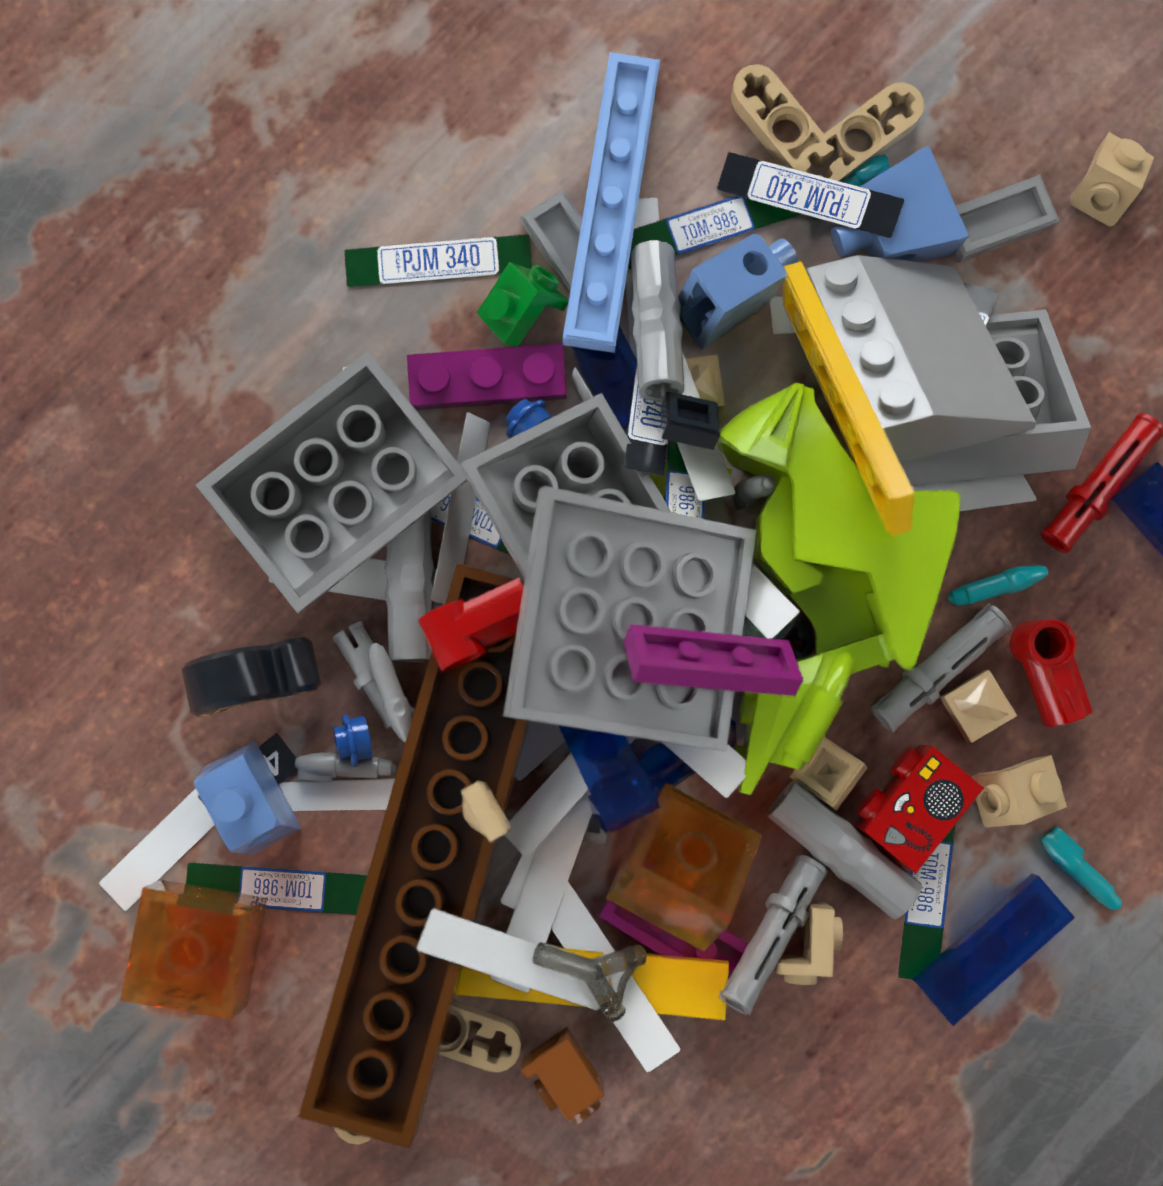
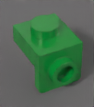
[476,262,569,347]

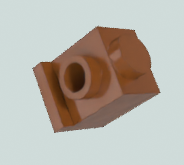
[521,1027,604,1124]

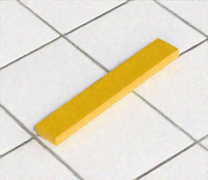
[782,262,914,536]
[455,944,729,1020]

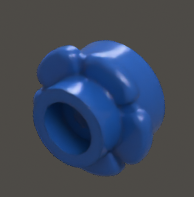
[505,399,552,439]
[333,714,373,767]

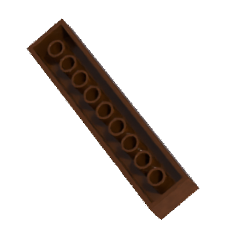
[298,564,530,1149]

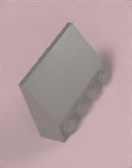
[807,255,1036,464]
[900,309,1091,486]
[196,351,468,614]
[460,393,671,579]

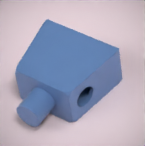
[831,146,969,262]
[678,234,798,350]
[193,740,302,855]

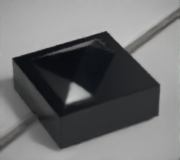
[661,392,720,450]

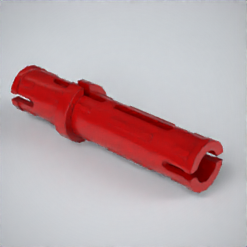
[1040,413,1163,554]

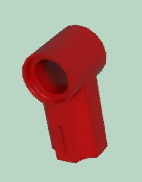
[418,578,524,672]
[1009,619,1093,727]

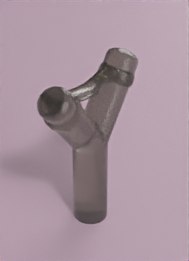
[533,942,647,1022]

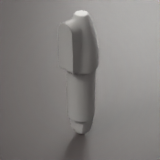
[732,474,776,511]
[368,643,413,742]
[295,752,397,782]

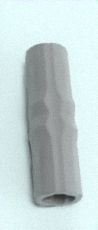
[630,240,685,402]
[384,510,435,663]
[766,781,922,920]

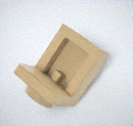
[1069,132,1154,226]
[971,755,1067,828]
[774,902,843,985]

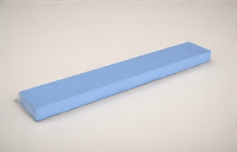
[562,52,660,353]

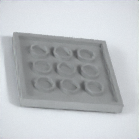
[503,486,757,751]

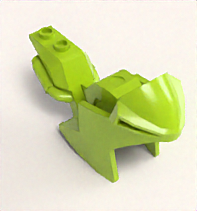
[717,383,961,795]

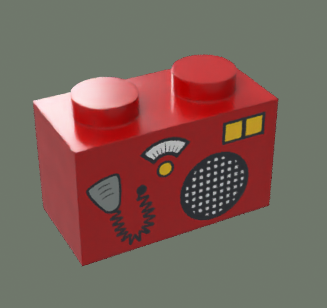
[854,745,984,874]

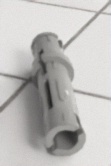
[869,603,1012,733]
[718,855,828,1015]

